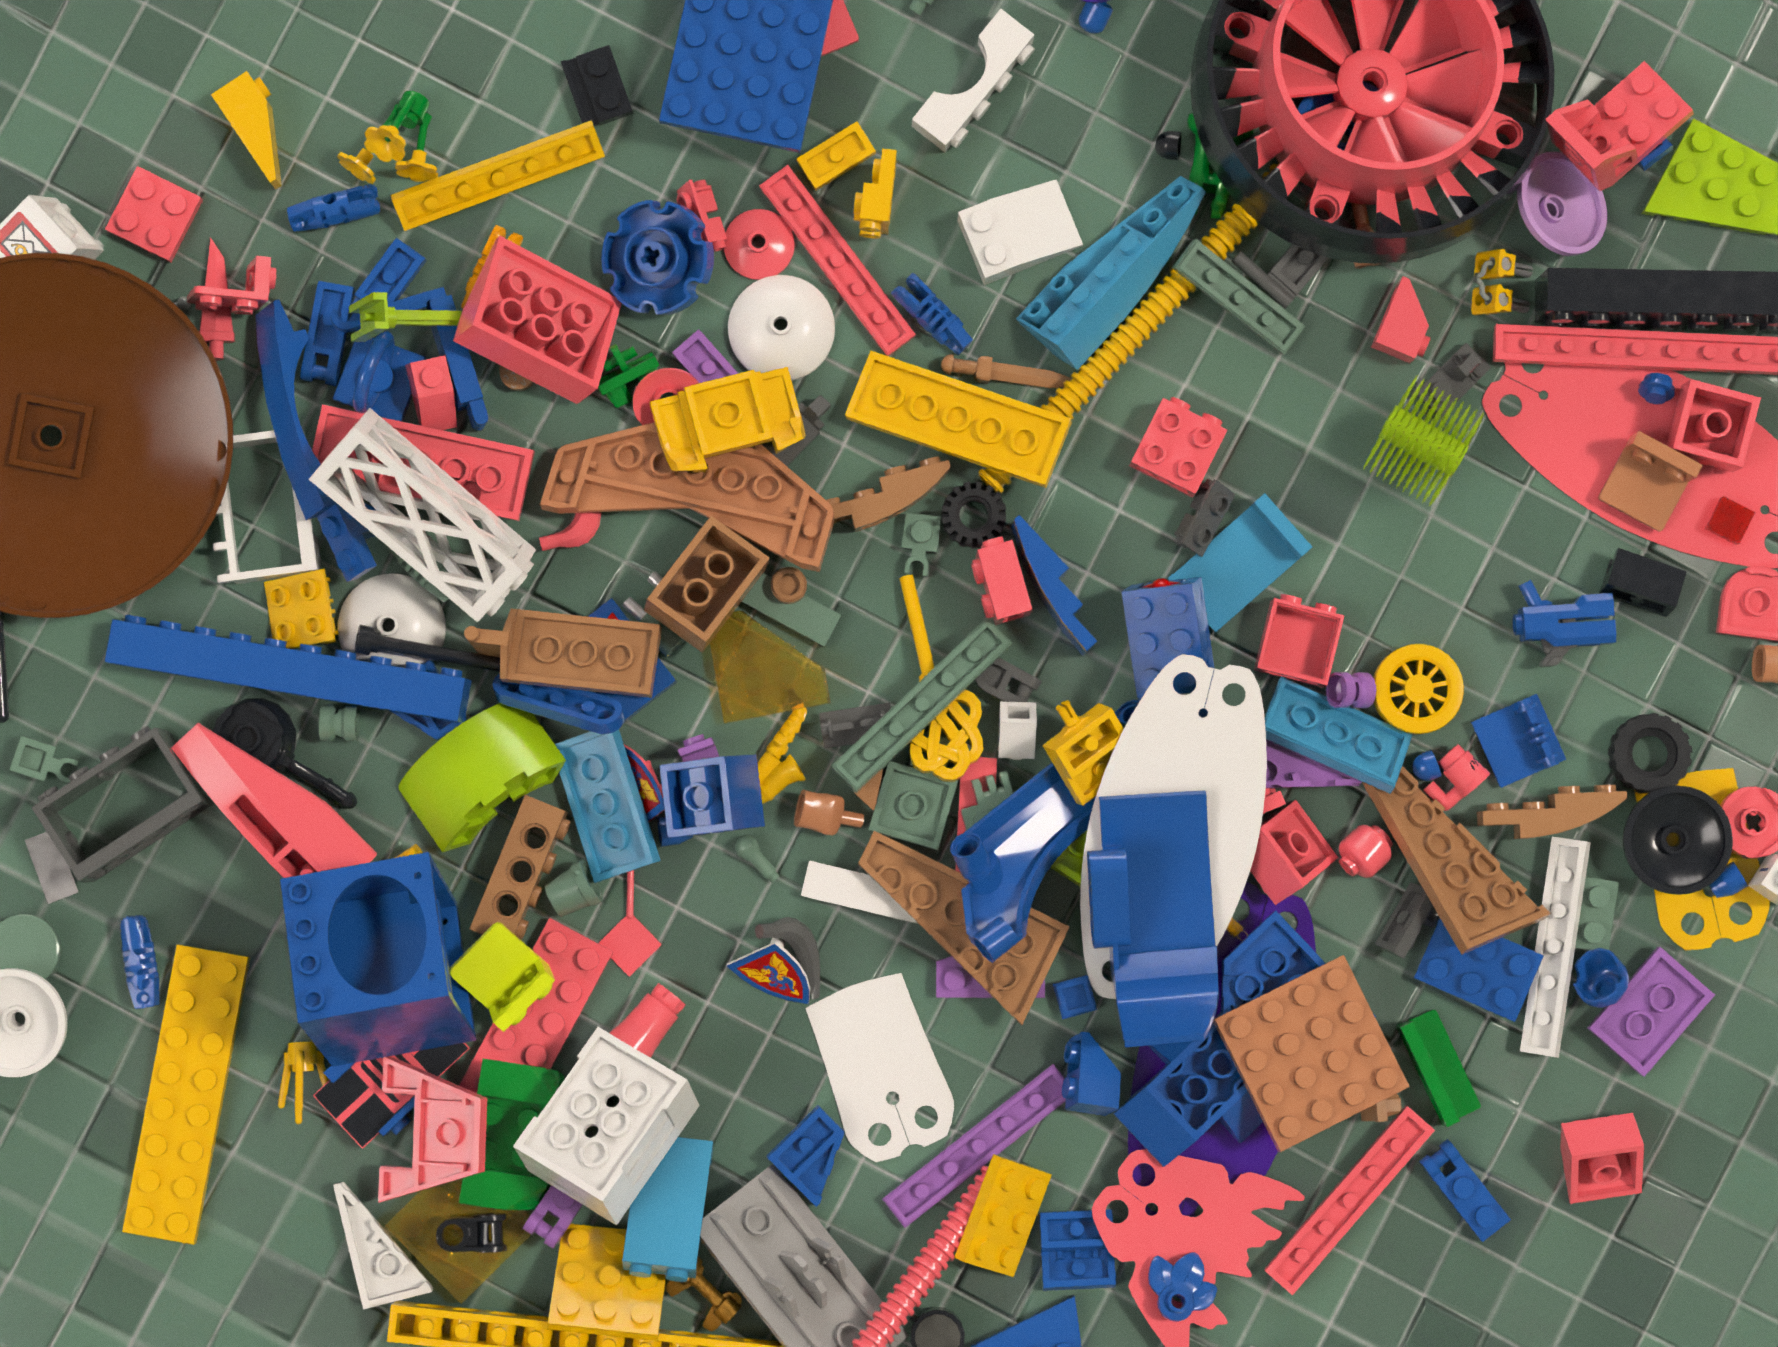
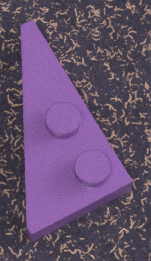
[1266,739,1362,788]

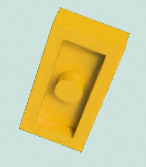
[797,121,876,191]

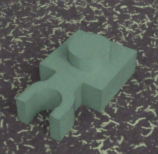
[901,512,942,578]
[9,735,79,783]

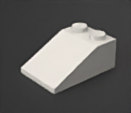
[957,180,1083,285]

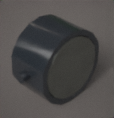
[909,1307,965,1347]

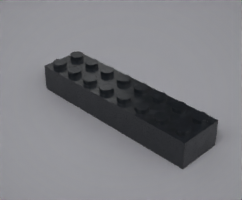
[1535,268,1778,333]

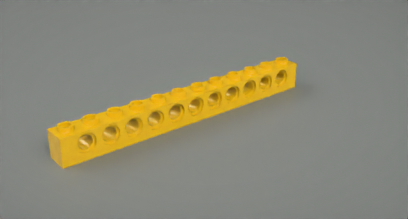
[387,1301,783,1347]

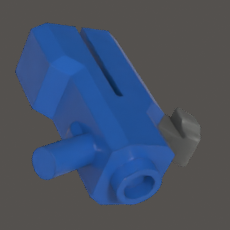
[1512,580,1616,668]

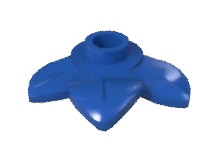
[1148,1252,1217,1322]

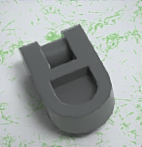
[975,658,1042,702]

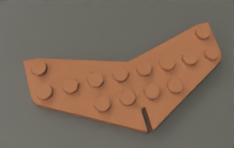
[540,422,834,572]

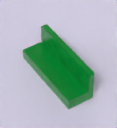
[1395,1009,1481,1127]

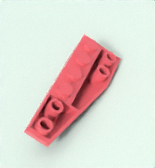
[171,723,377,878]

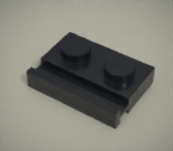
[560,45,633,126]

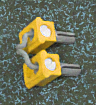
[1471,249,1533,316]

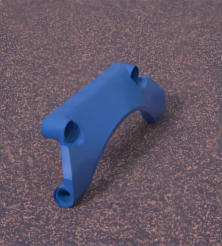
[950,700,1140,963]

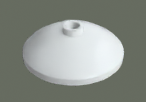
[728,275,835,381]
[338,573,446,668]
[0,968,67,1077]

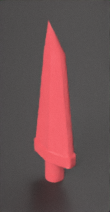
[199,237,235,361]

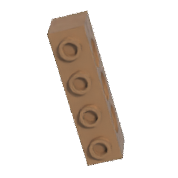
[470,795,571,941]

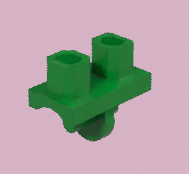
[598,344,660,408]

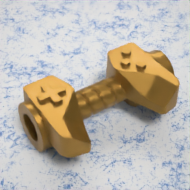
[666,1257,742,1331]

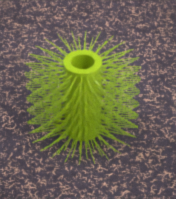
[1363,375,1484,506]

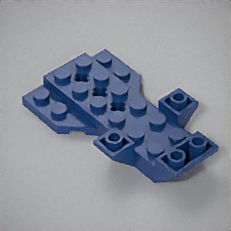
[1113,911,1376,1167]

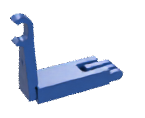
[330,287,488,431]

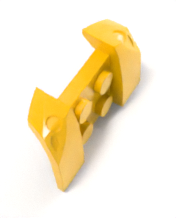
[649,367,806,472]

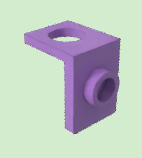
[678,734,719,762]

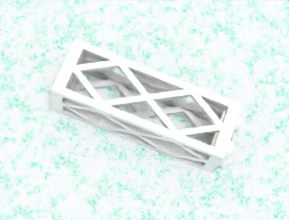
[309,408,536,622]

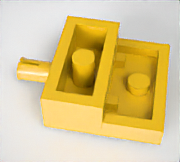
[1042,700,1124,806]

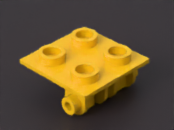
[264,569,339,649]

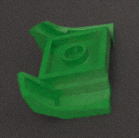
[459,1058,565,1210]

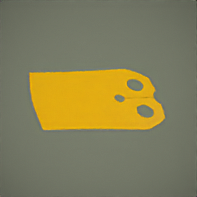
[1634,768,1770,951]

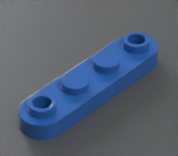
[493,673,624,734]

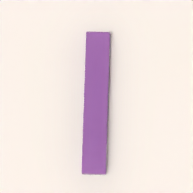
[882,1064,1066,1228]

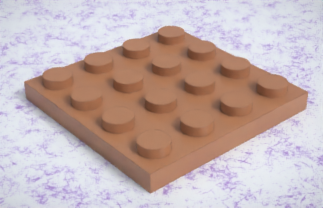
[1213,955,1410,1152]

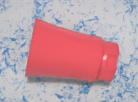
[610,983,686,1058]

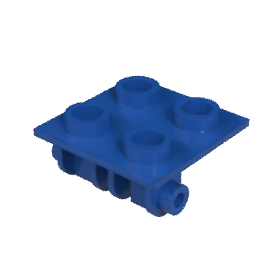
[1471,694,1566,788]

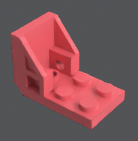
[1545,61,1694,191]

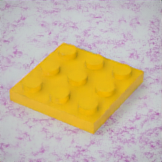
[548,1224,666,1341]

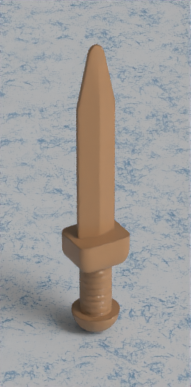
[941,354,1072,388]

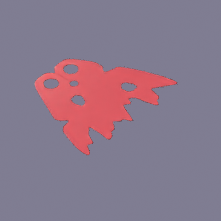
[1092,1149,1305,1347]

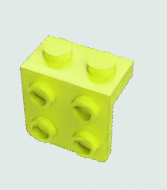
[449,922,555,1032]

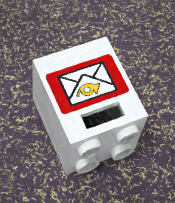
[0,195,104,260]

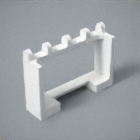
[213,430,322,584]

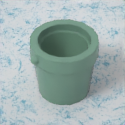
[545,860,603,917]

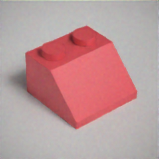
[1250,800,1339,905]
[1560,1113,1644,1204]

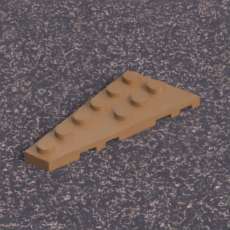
[1362,766,1551,955]

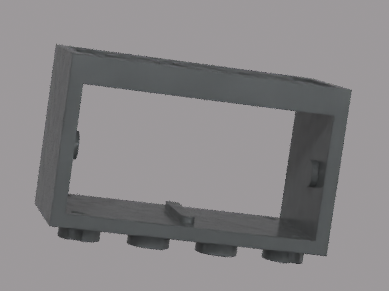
[31,726,215,882]

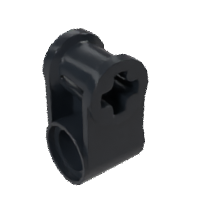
[436,1213,507,1253]

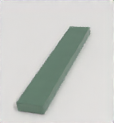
[831,618,1012,794]

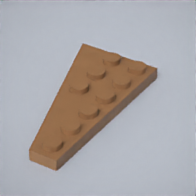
[858,831,1070,1026]

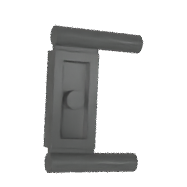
[1231,181,1354,309]

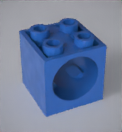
[659,754,765,838]

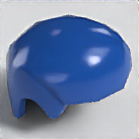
[1573,948,1629,1008]

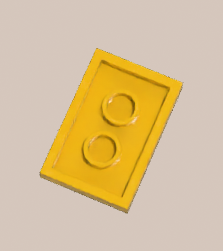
[954,1154,1052,1277]

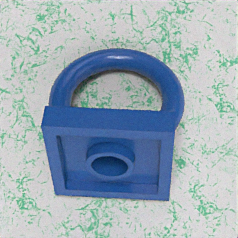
[333,331,426,422]

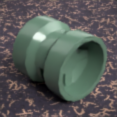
[319,705,360,741]

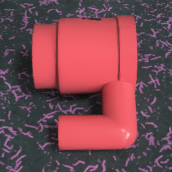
[1423,744,1491,811]

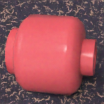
[1339,825,1393,878]

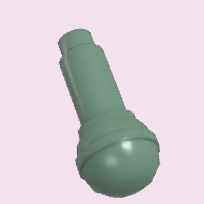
[734,835,780,883]

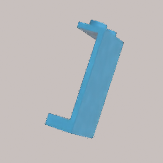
[1167,493,1312,635]
[622,1137,713,1282]

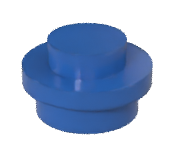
[1638,373,1675,404]

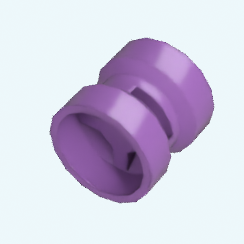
[1326,672,1376,708]

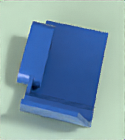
[1087,790,1219,1048]

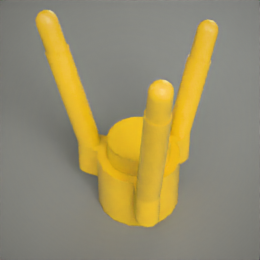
[278,1042,329,1124]

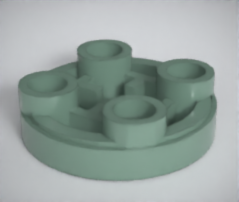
[0,914,62,980]

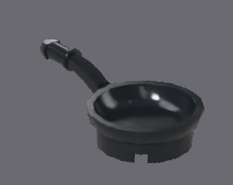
[213,698,357,809]

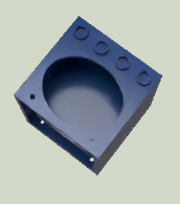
[280,852,476,1067]

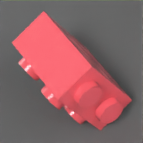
[1129,397,1227,498]
[971,536,1032,625]

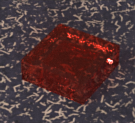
[1705,496,1755,545]

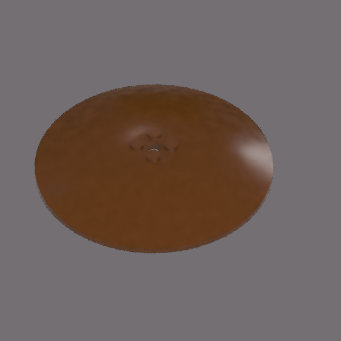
[0,253,233,618]

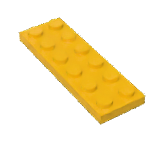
[845,350,1072,488]

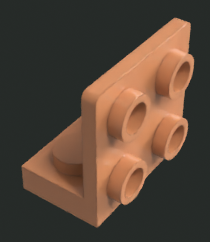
[1598,431,1703,532]

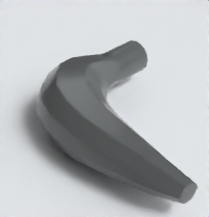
[755,917,820,999]

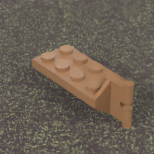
[464,608,662,698]

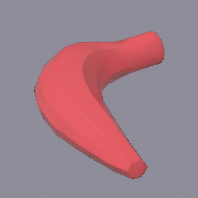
[539,512,601,551]

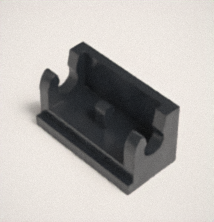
[1599,548,1687,617]

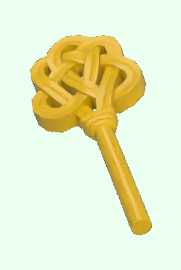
[899,575,983,782]

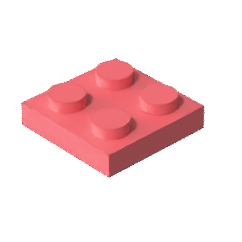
[105,166,203,263]

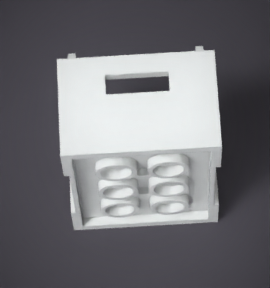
[513,1027,700,1225]

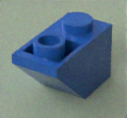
[1062,1031,1121,1116]

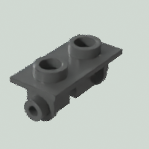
[1174,479,1235,557]
[819,703,891,749]

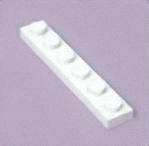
[1520,837,1591,1058]

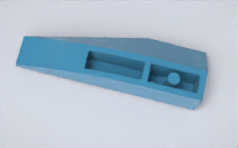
[1016,176,1206,370]

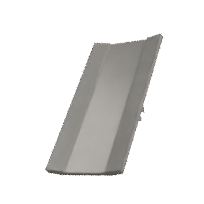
[700,1164,909,1347]

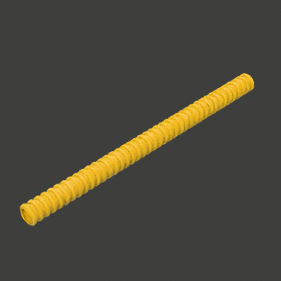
[978,160,1280,494]

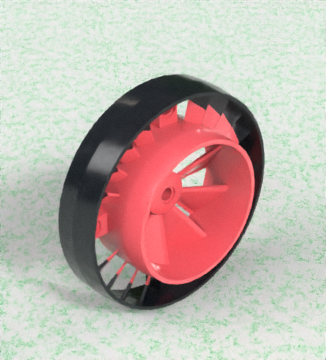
[1190,0,1555,264]

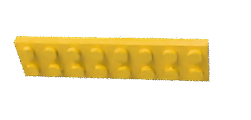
[122,944,250,1245]

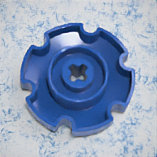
[601,200,714,316]

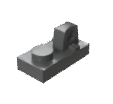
[1417,343,1491,418]
[1375,882,1439,959]

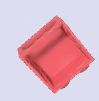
[1254,594,1345,688]

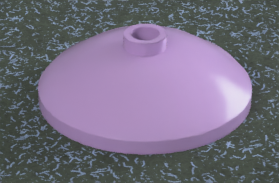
[1517,152,1607,256]

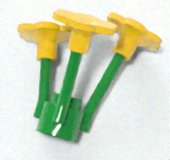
[337,90,438,184]

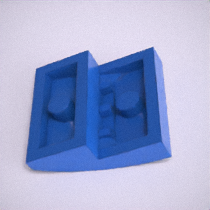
[1039,1209,1116,1291]

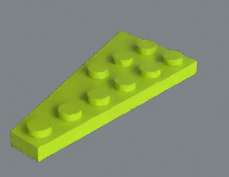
[1641,118,1778,236]

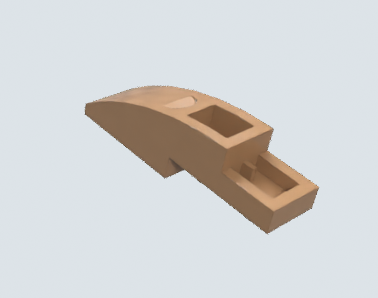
[826,456,951,532]
[1477,785,1627,839]

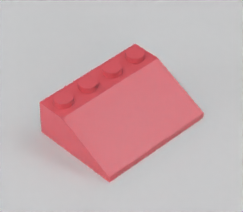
[453,236,622,404]

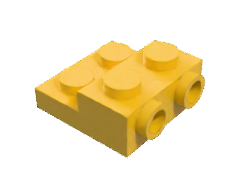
[854,148,897,239]

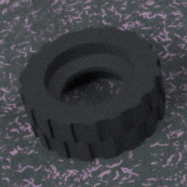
[1608,713,1693,793]

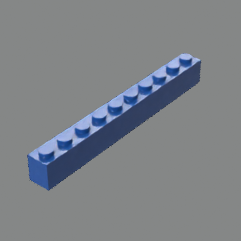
[105,615,472,723]

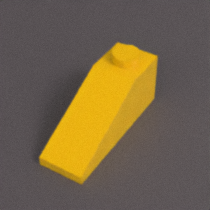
[211,71,282,189]

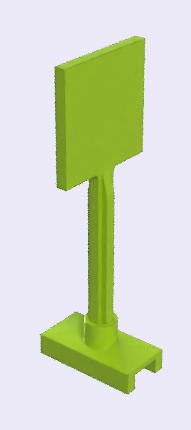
[349,292,462,342]

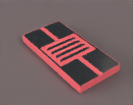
[313,1043,470,1149]

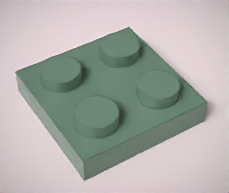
[869,761,958,850]

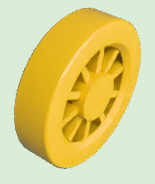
[1373,644,1464,735]

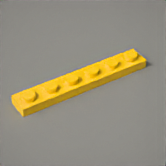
[390,120,605,231]

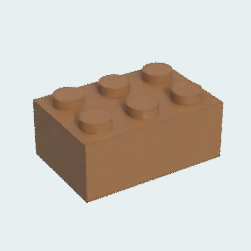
[644,516,770,653]

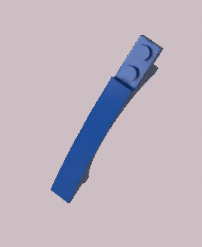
[255,300,377,582]

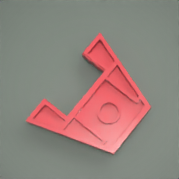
[378,1056,487,1203]

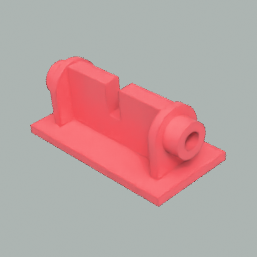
[677,180,728,252]

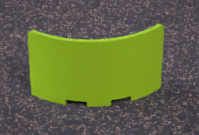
[398,703,566,852]

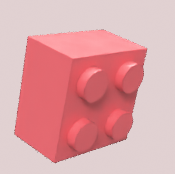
[1666,379,1761,472]

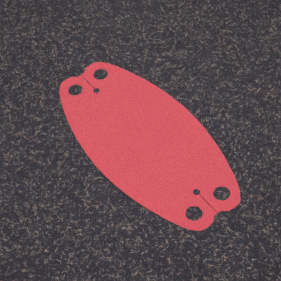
[1482,362,1778,568]

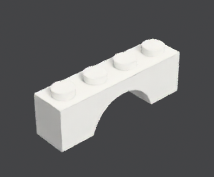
[912,9,1035,152]

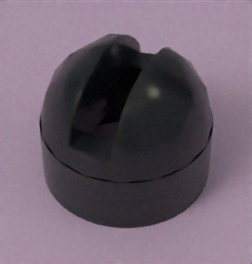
[1155,131,1182,160]

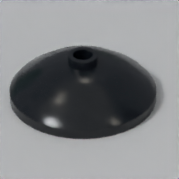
[1623,786,1733,895]

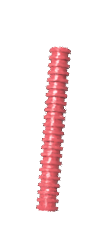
[852,1166,989,1347]

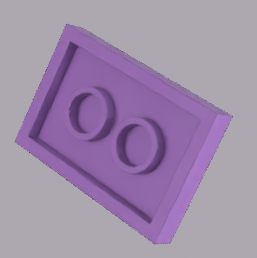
[1587,947,1715,1077]

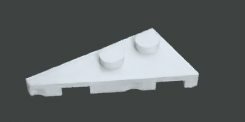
[333,1182,433,1310]

